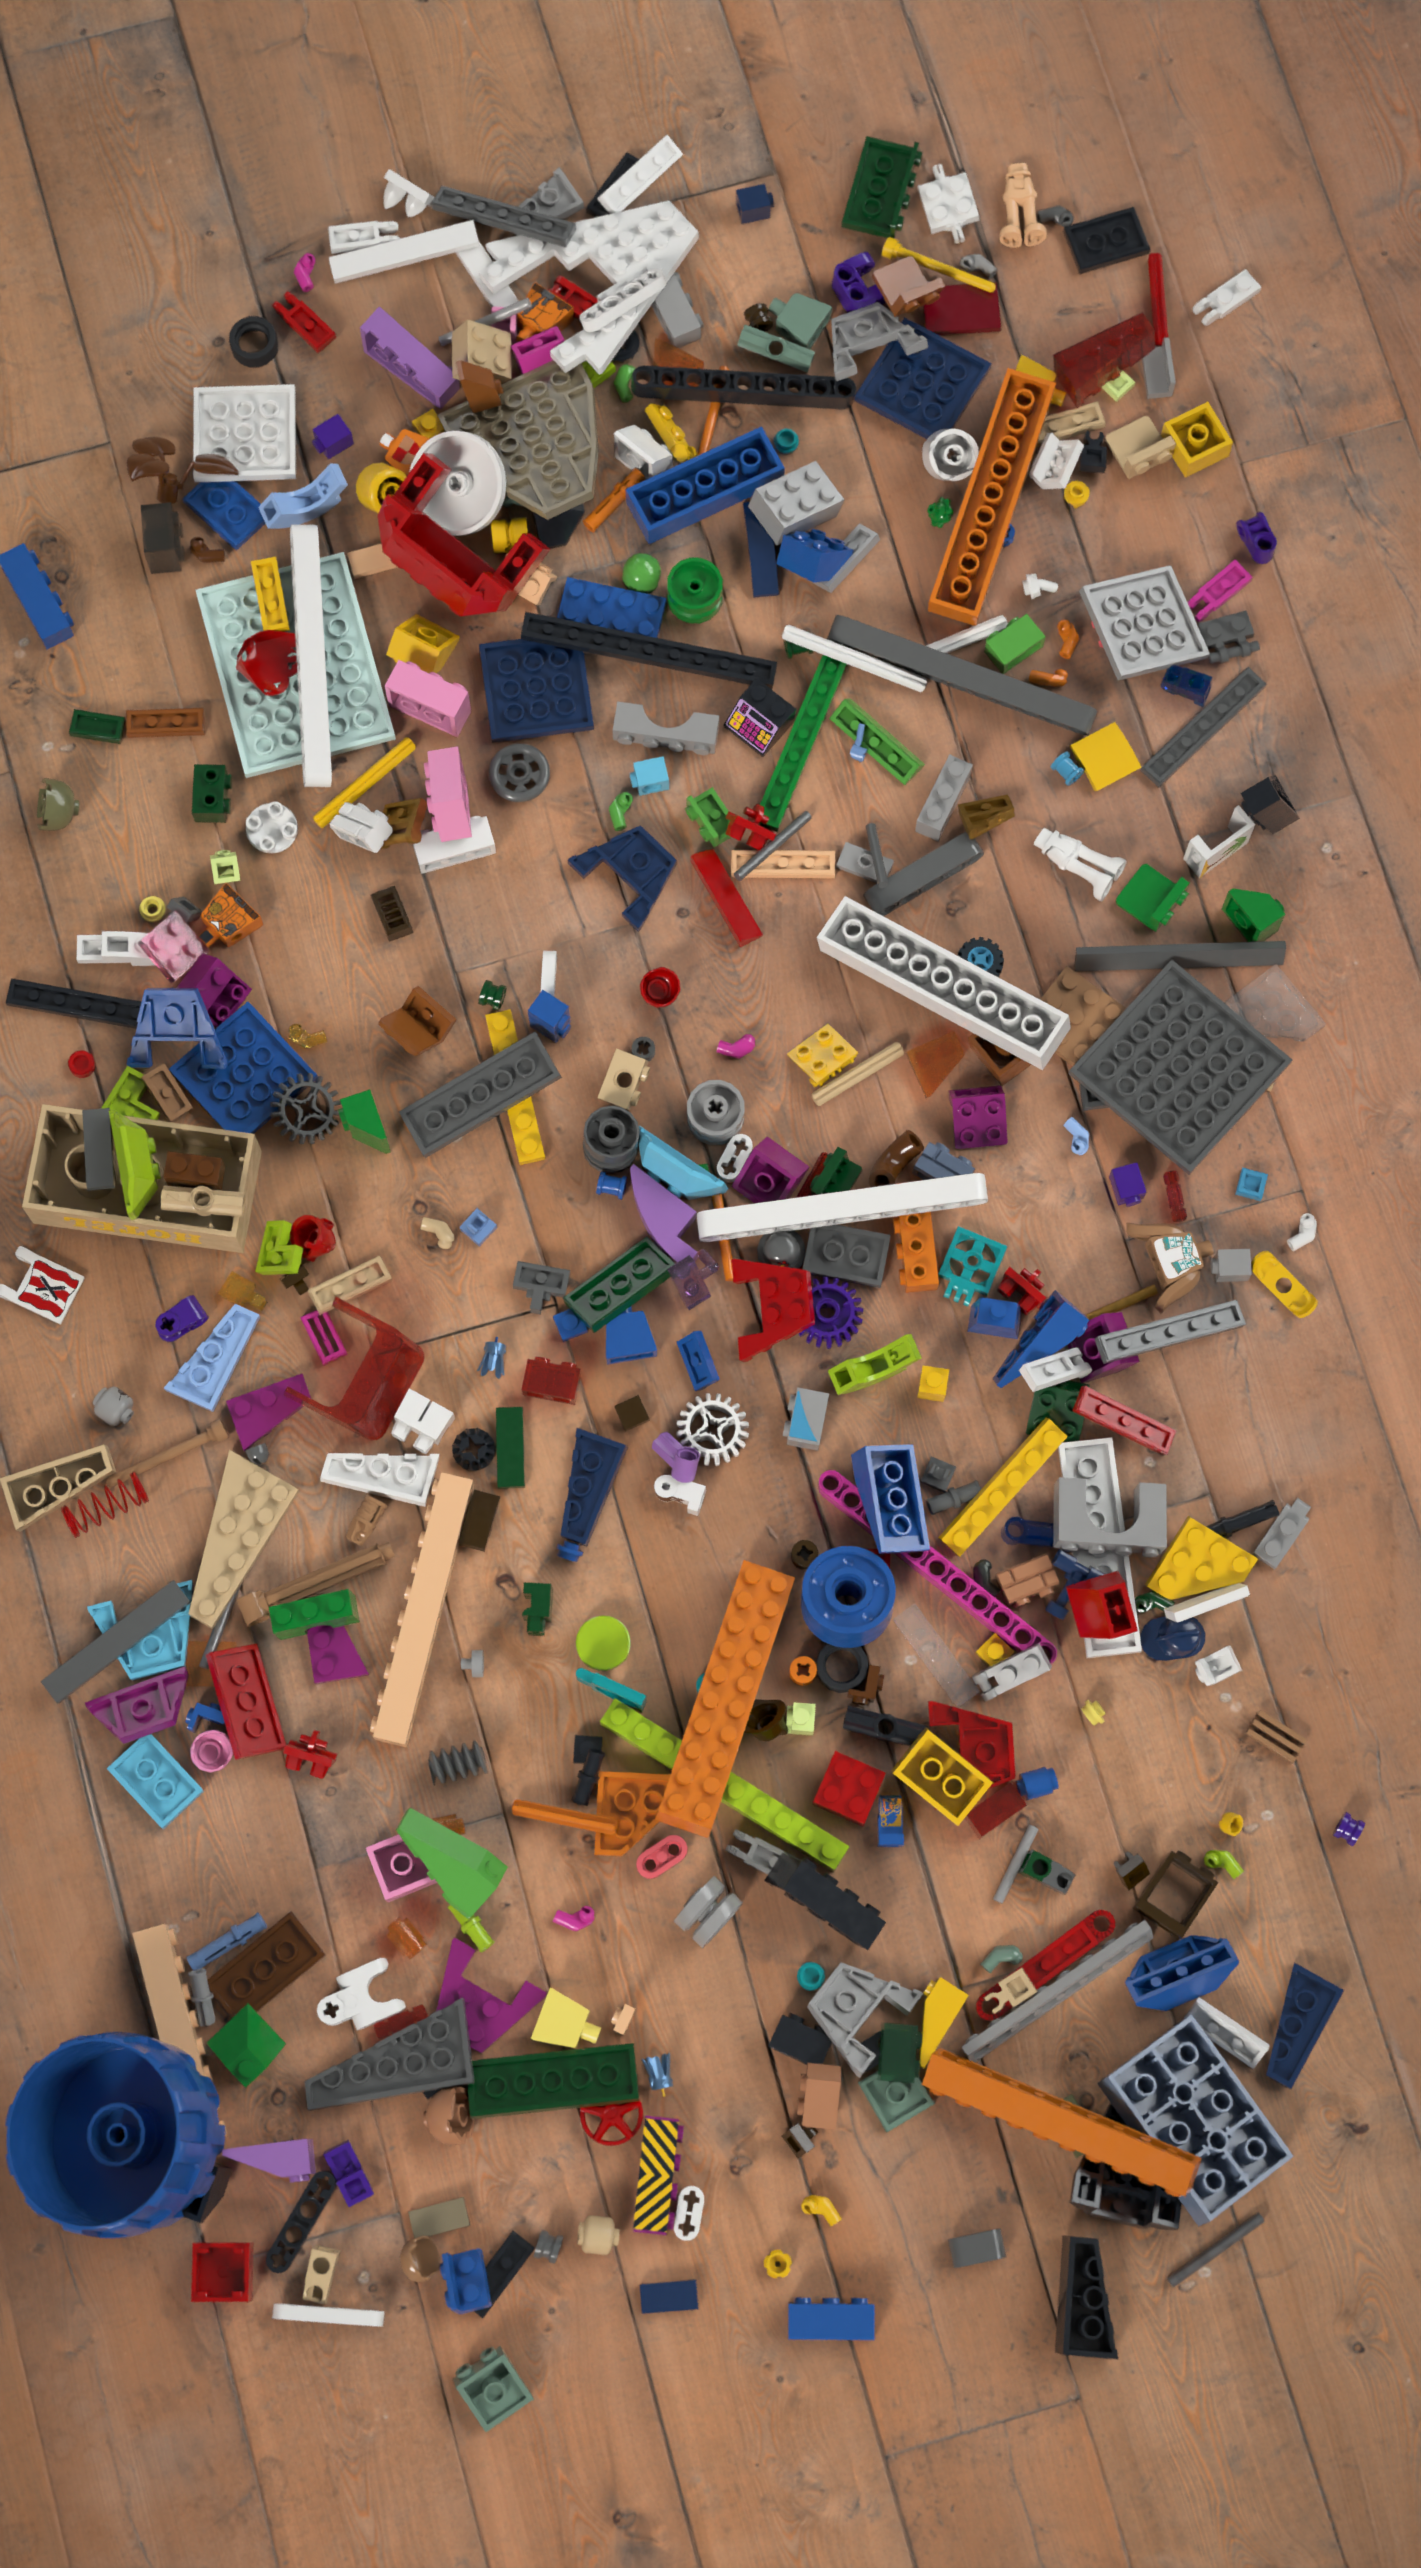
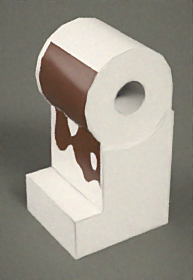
[654,1475,706,1516]

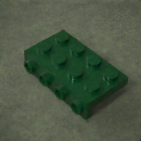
[841,136,923,239]

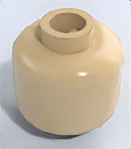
[577,2215,619,2255]

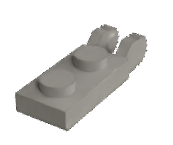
[725,1829,802,1875]

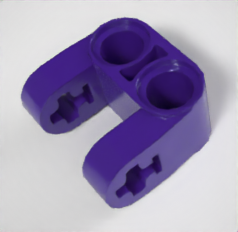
[831,252,886,313]

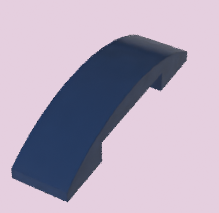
[743,502,779,598]

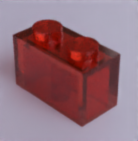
[521,1357,581,1405]
[965,1783,1027,1840]

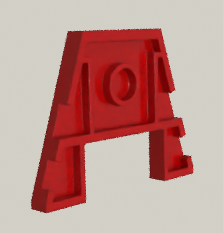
[731,1259,815,1362]
[928,1701,1016,1809]

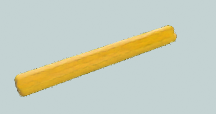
[313,737,416,828]

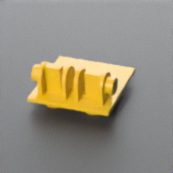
[787,1024,859,1087]

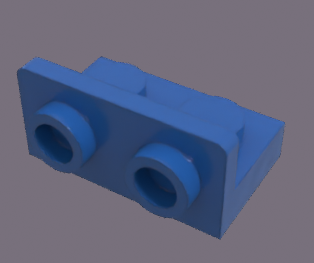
[440,2248,492,2315]

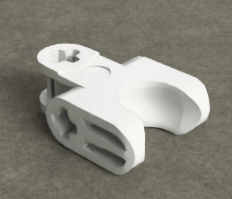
[317,1958,406,2031]

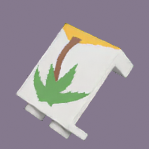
[1183,805,1255,878]

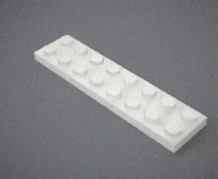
[1058,1437,1142,1658]

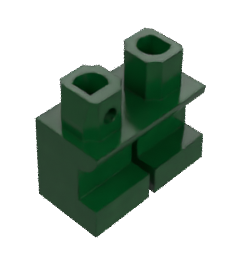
[522,1582,553,1636]

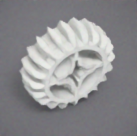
[676,1393,749,1466]

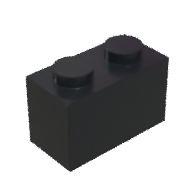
[768,2013,832,2065]

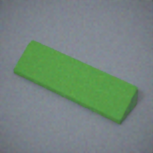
[829,698,925,785]

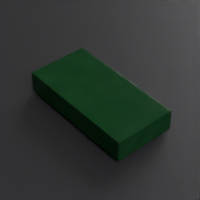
[69,709,126,744]

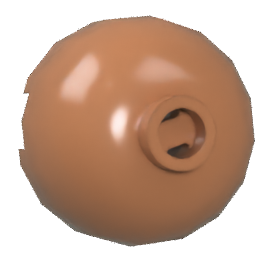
[423,2086,474,2145]

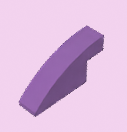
[630,1164,698,1275]

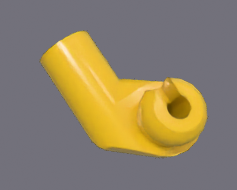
[801,2195,842,2227]

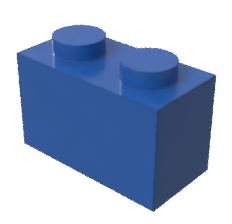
[528,990,572,1043]

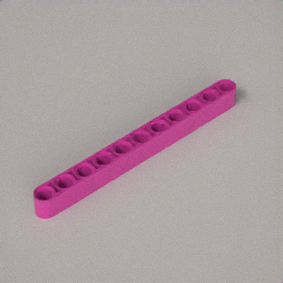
[818,1470,1057,1665]

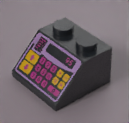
[724,678,797,757]

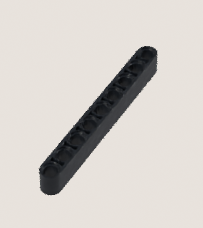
[631,366,856,410]

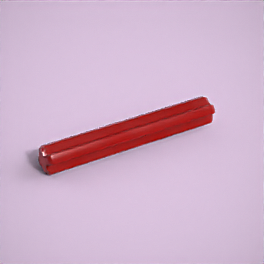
[1148,253,1168,347]

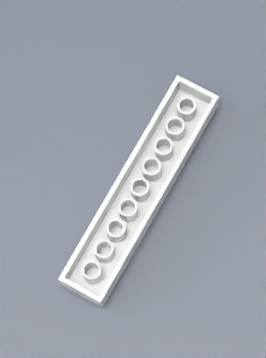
[817,896,1071,1070]

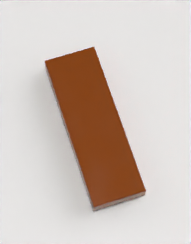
[126,708,205,738]

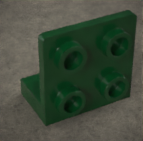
[1026,1380,1090,1442]

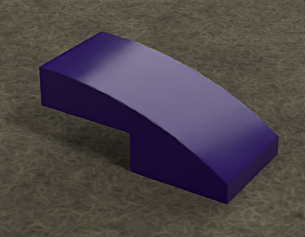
[323,2139,374,2207]

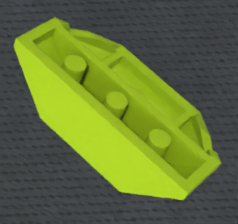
[109,1109,161,1220]

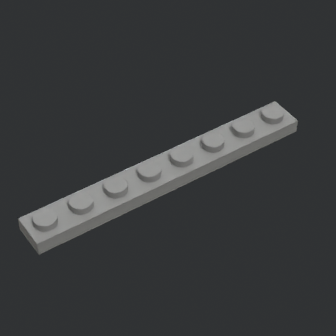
[962,1920,1154,2062]

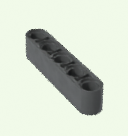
[863,832,984,916]

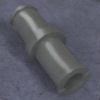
[926,1480,981,1516]

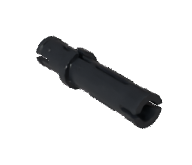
[1206,1500,1279,1538]

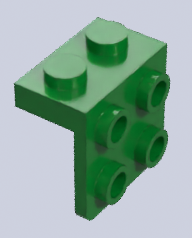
[1116,864,1190,932]

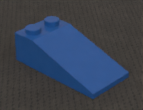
[851,1444,930,1553]

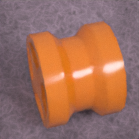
[789,1656,817,1686]

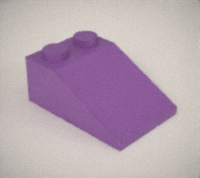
[222,2139,316,2182]

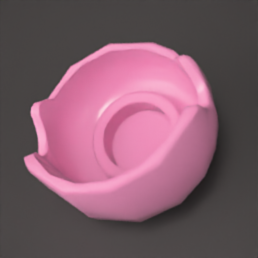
[190,1730,233,1773]

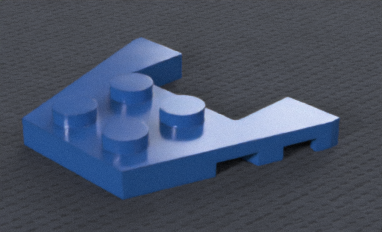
[127,988,228,1069]

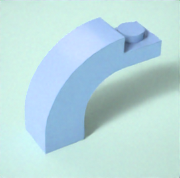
[259,463,347,529]

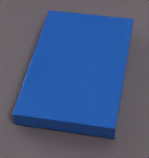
[182,481,266,551]

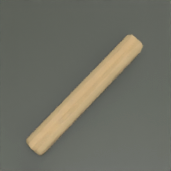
[812,1042,904,1106]

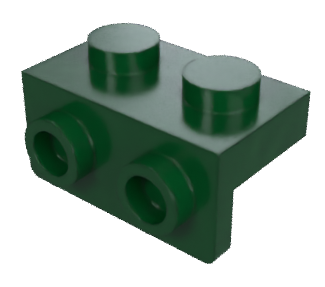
[810,1147,862,1196]

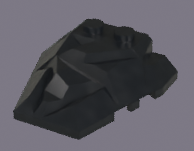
[1070,2102,1182,2230]

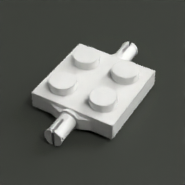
[918,164,979,244]

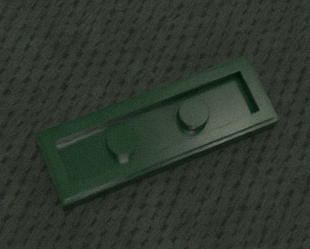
[496,1407,525,1489]

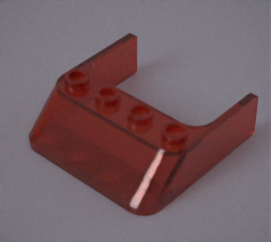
[283,1297,425,1441]

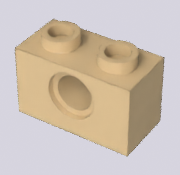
[598,1048,650,1111]

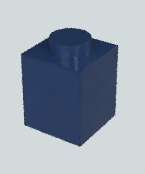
[736,183,774,224]

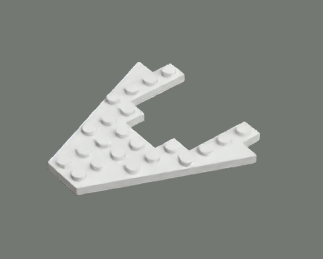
[478,201,699,375]

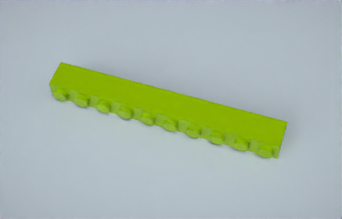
[600,1699,850,1873]

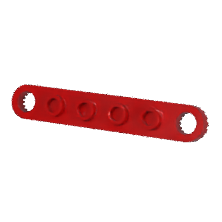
[975,1910,1115,2021]

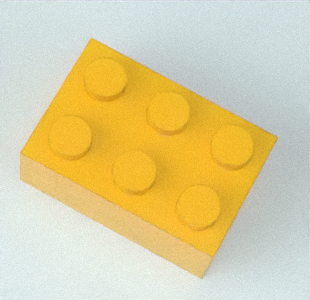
[891,1727,993,1826]

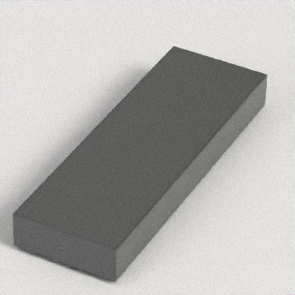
[82,1108,115,1191]

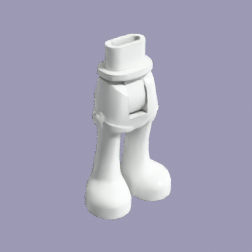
[1034,828,1127,901]

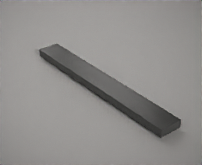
[1074,941,1286,972]

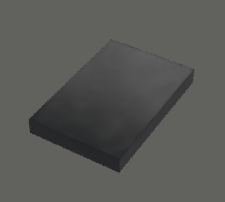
[1063,207,1151,274]

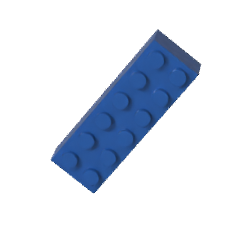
[625,426,785,544]

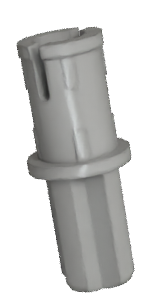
[188,1969,215,2026]

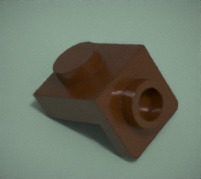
[847,1665,884,1706]

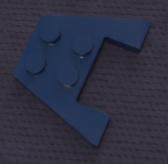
[567,825,677,932]

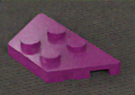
[85,1666,189,1744]

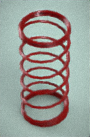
[61,1471,149,1538]

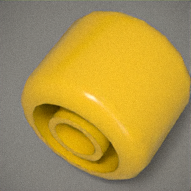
[356,463,407,513]

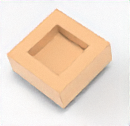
[611,2004,636,2036]

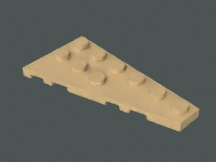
[189,1450,299,1629]

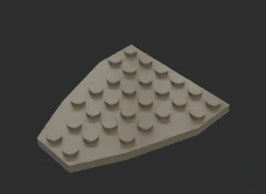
[438,360,599,520]

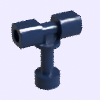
[1045,1548,1105,1620]

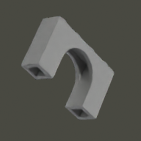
[1054,1477,1167,1557]

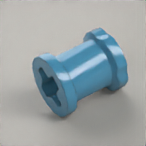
[1050,751,1085,786]

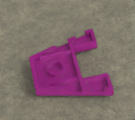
[436,1937,548,2053]

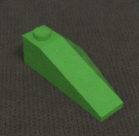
[396,1808,508,1919]

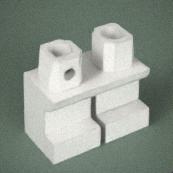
[391,1388,455,1454]

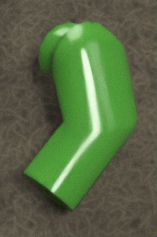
[609,792,633,831]

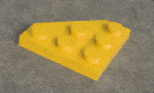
[1145,1516,1258,1600]

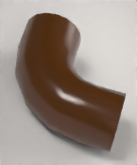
[869,1130,924,1187]

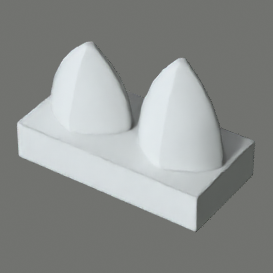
[384,169,435,217]

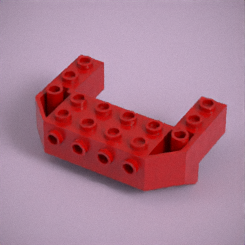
[378,453,551,617]

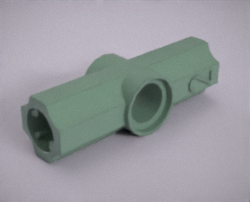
[737,325,815,373]

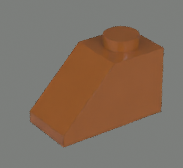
[456,360,504,414]

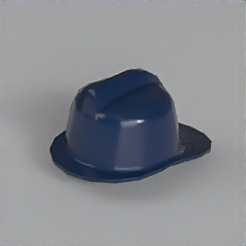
[1140,1617,1205,1661]

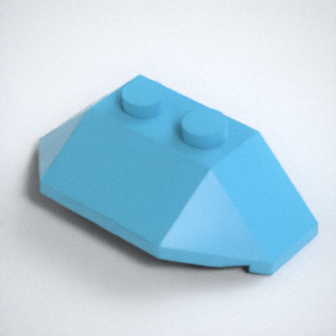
[638,1125,728,1200]

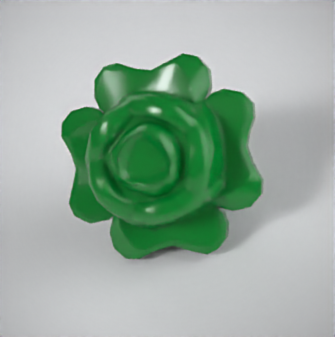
[927,497,953,528]

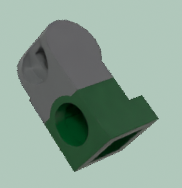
[1018,1850,1076,1895]

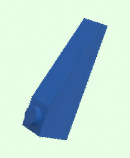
[993,1290,1089,1388]

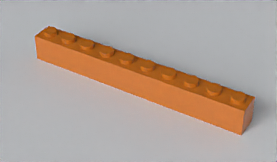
[922,2048,1202,2197]

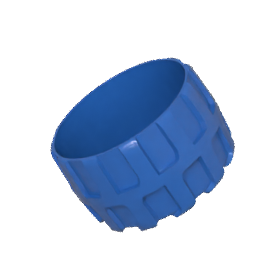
[5,2032,225,2238]

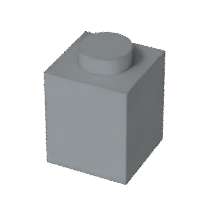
[1210,1249,1252,1282]

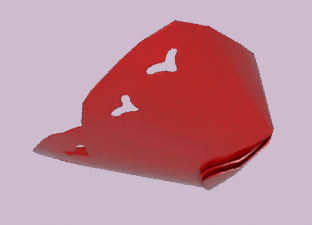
[236,630,297,696]

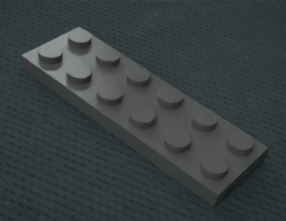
[399,1032,562,1158]

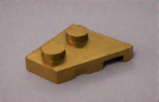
[958,794,1015,839]

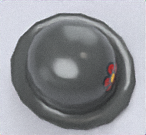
[757,1230,806,1269]

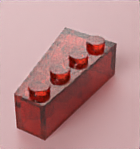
[1053,312,1155,409]

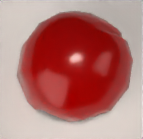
[640,967,681,1008]

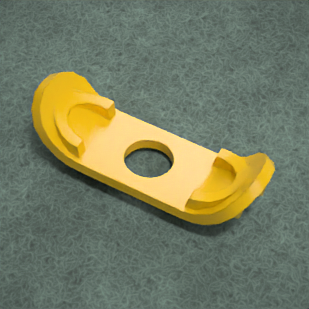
[1251,1251,1318,1318]

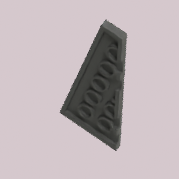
[304,1998,475,2111]

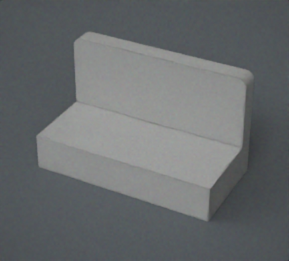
[1141,338,1176,399]

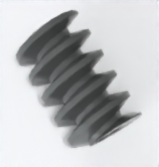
[428,1740,488,1786]

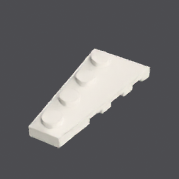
[320,1453,440,1507]

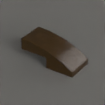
[459,1489,500,1552]

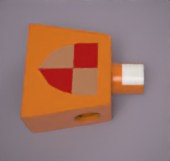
[380,429,430,476]

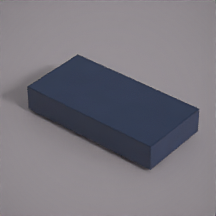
[640,2280,699,2314]

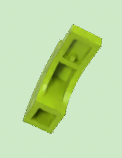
[828,1334,922,1395]

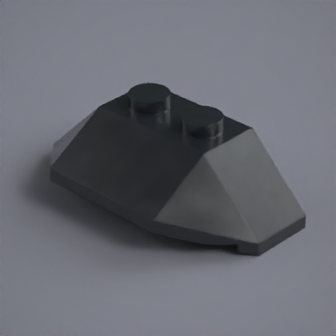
[532,503,585,549]

